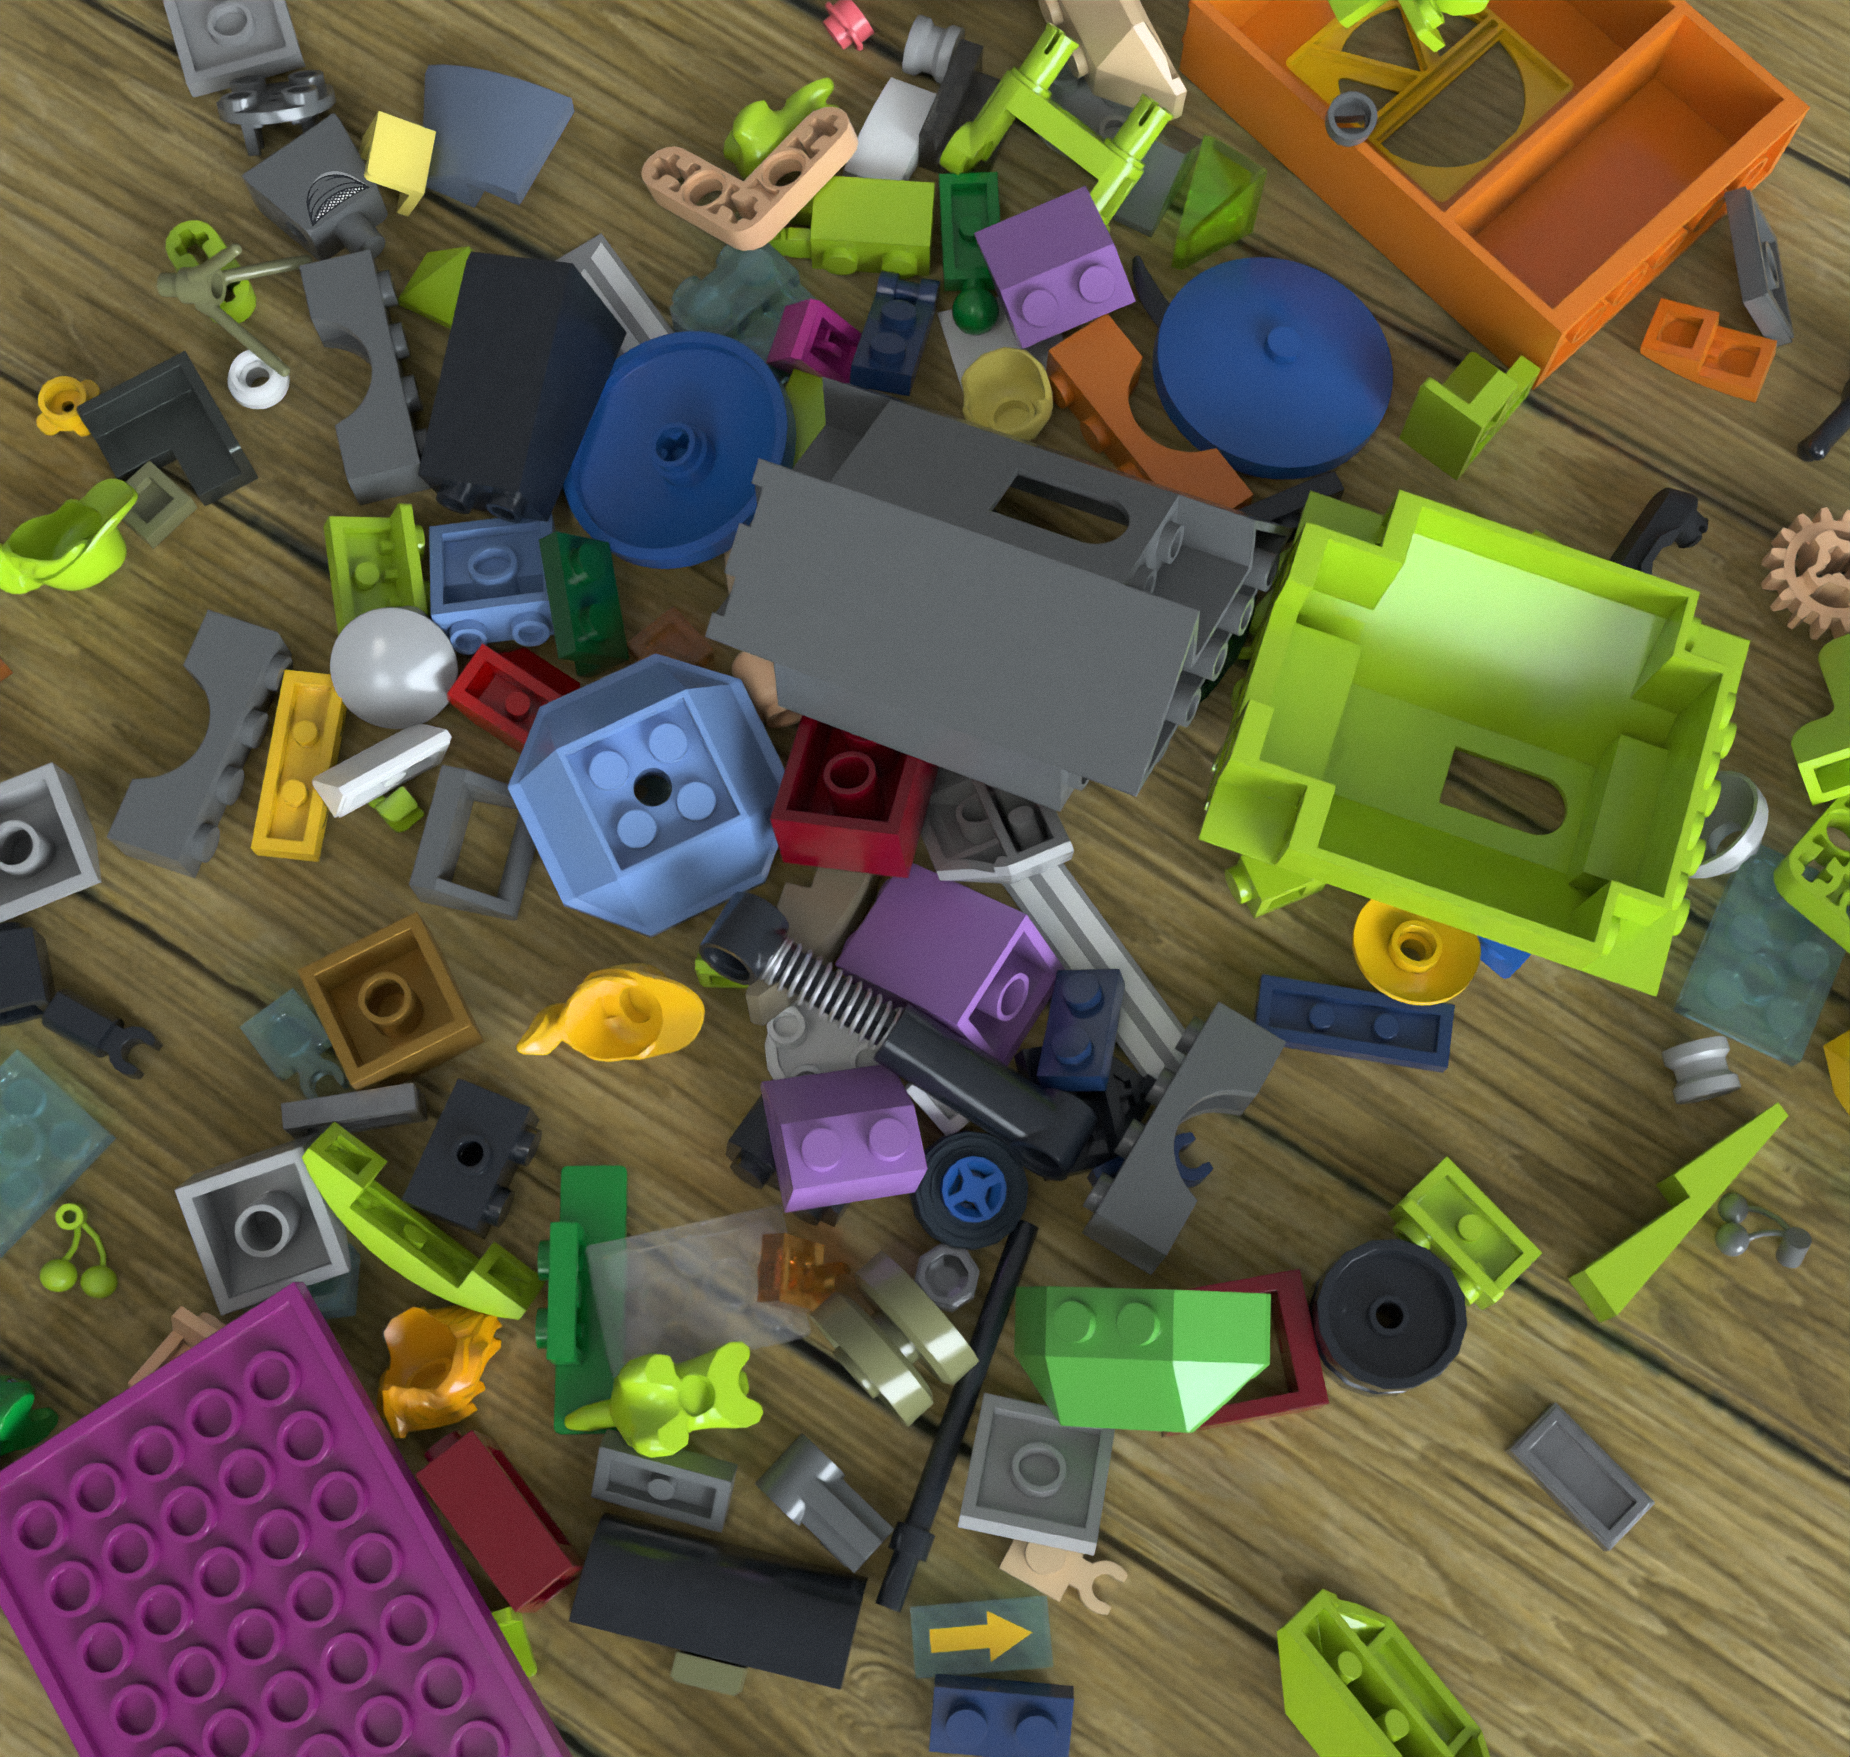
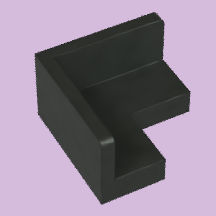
[76,351,258,506]

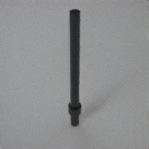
[875,1220,1039,1613]

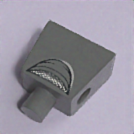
[242,113,388,260]

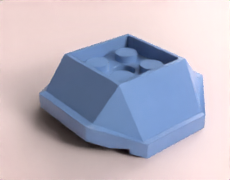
[507,654,785,938]

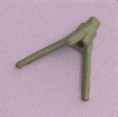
[157,243,313,377]

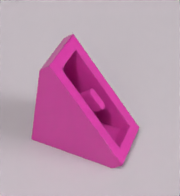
[766,299,862,383]

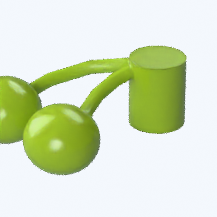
[40,1202,118,1299]

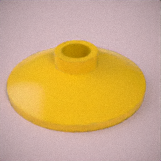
[1352,899,1481,1005]

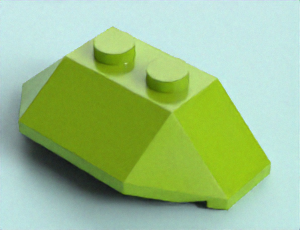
[1277,1589,1490,1757]

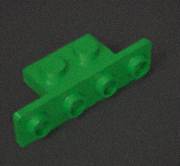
[535,1165,628,1435]

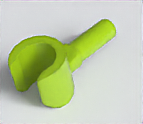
[368,786,425,833]

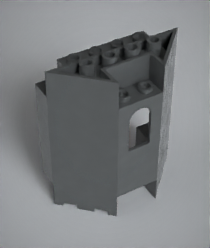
[705,376,1294,812]

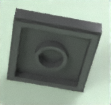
[1724,186,1794,347]

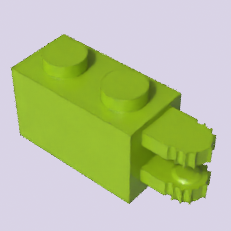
[764,176,935,279]

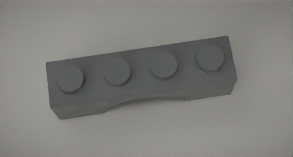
[299,249,431,505]
[107,610,293,878]
[1082,1001,1286,1275]

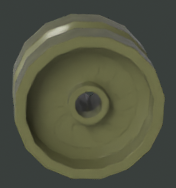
[809,1250,979,1427]

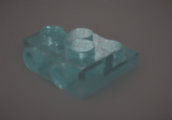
[670,243,817,384]

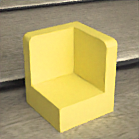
[359,111,436,217]

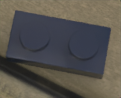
[1037,969,1125,1091]
[929,1674,1074,1757]

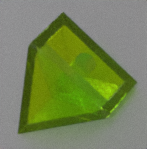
[1171,135,1268,270]

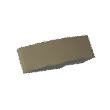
[745,867,882,1026]

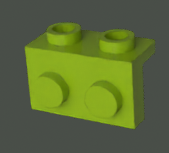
[323,503,431,636]
[1387,1156,1542,1310]

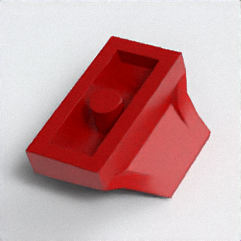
[447,643,580,754]

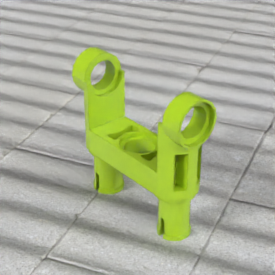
[940,22,1174,233]

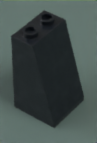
[418,251,627,523]

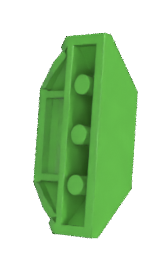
[1014,1286,1271,1433]

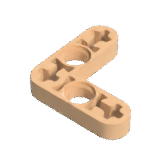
[641,107,858,251]

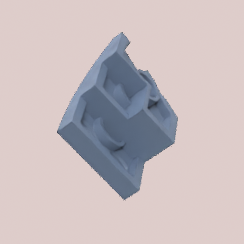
[423,64,575,208]

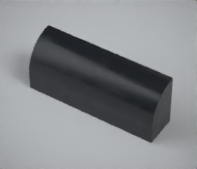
[569,1512,868,1690]

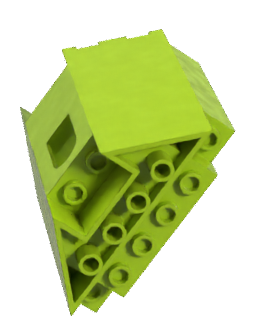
[1199,489,1751,997]

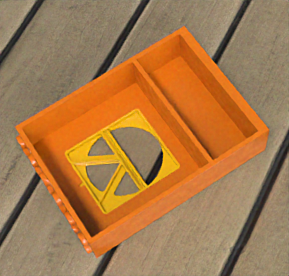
[1179,0,1810,390]

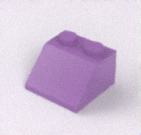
[974,186,1136,349]
[760,1064,928,1213]

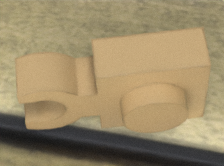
[998,1539,1128,1615]

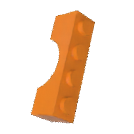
[1046,313,1254,510]

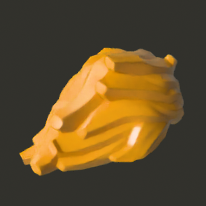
[376,1305,502,1438]

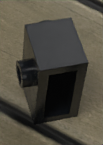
[402,1078,542,1239]

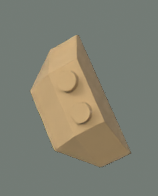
[1038,0,1187,121]

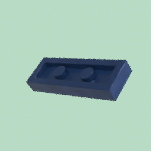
[1253,974,1455,1073]

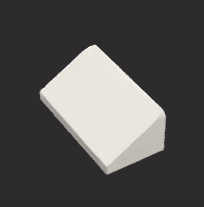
[312,724,452,818]

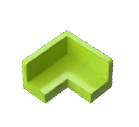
[1399,352,1541,481]

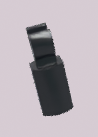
[42,988,163,1080]

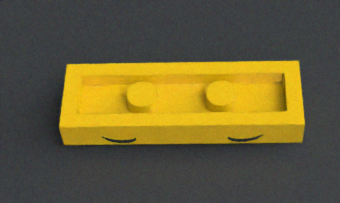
[251,670,347,862]

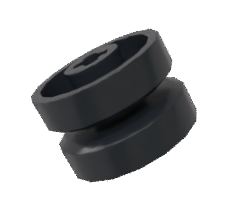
[1307,1239,1467,1397]

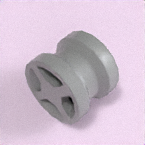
[902,15,965,86]
[1661,1036,1741,1105]

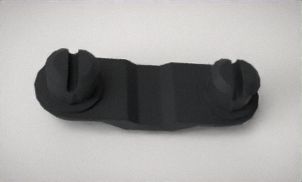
[1609,488,1709,575]

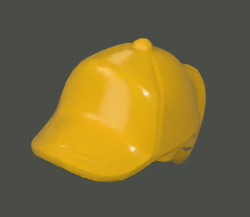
[516,963,705,1062]

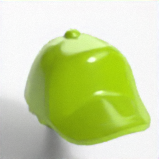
[0,478,138,595]

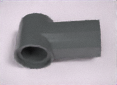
[755,1433,894,1573]

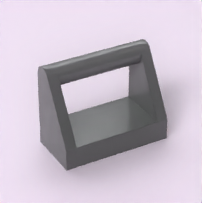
[409,765,536,921]

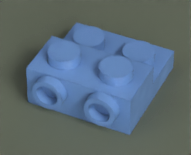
[429,513,555,655]

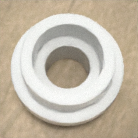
[227,350,290,409]

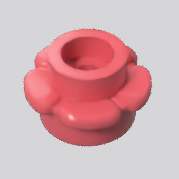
[822,0,874,51]

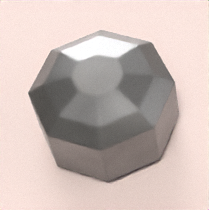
[914,1243,980,1312]

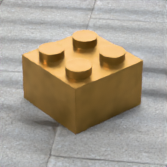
[297,912,485,1091]

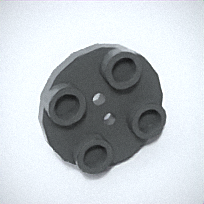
[216,70,336,156]

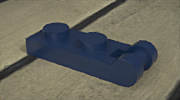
[849,270,940,396]

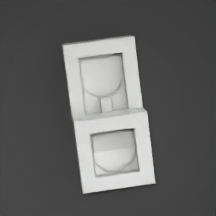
[843,77,944,181]

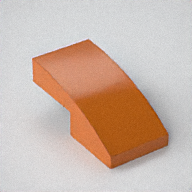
[1640,298,1777,403]

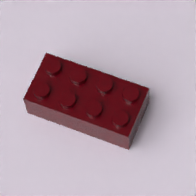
[770,715,939,878]

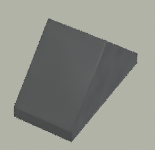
[1112,123,1205,238]

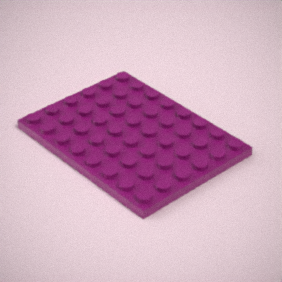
[0,1282,573,1757]

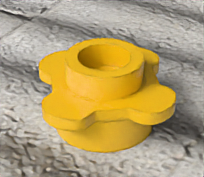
[36,376,101,437]

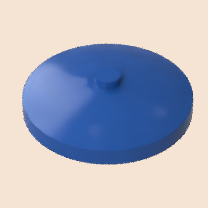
[1152,257,1393,479]
[563,331,796,569]

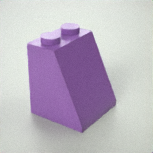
[835,863,1065,1066]

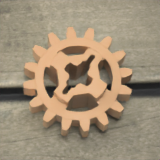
[1761,507,1850,640]

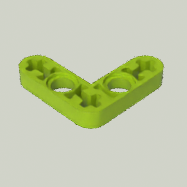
[1773,794,1850,954]

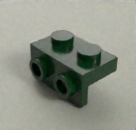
[539,531,629,677]

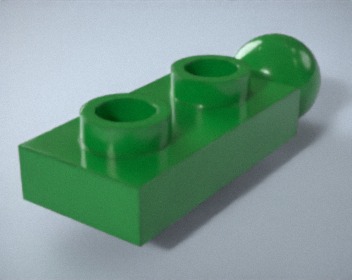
[938,172,1001,336]

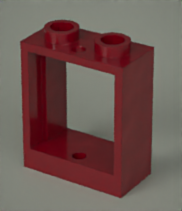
[1161,1269,1329,1438]
[415,1430,585,1612]

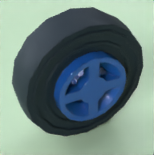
[909,1130,1028,1250]

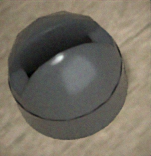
[1325,91,1377,147]

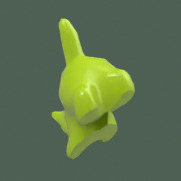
[723,77,840,182]
[564,1341,763,1458]

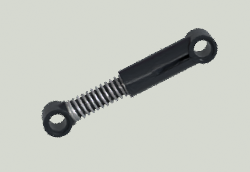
[699,892,1098,1181]

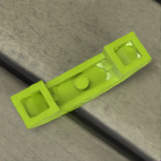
[302,1121,546,1320]

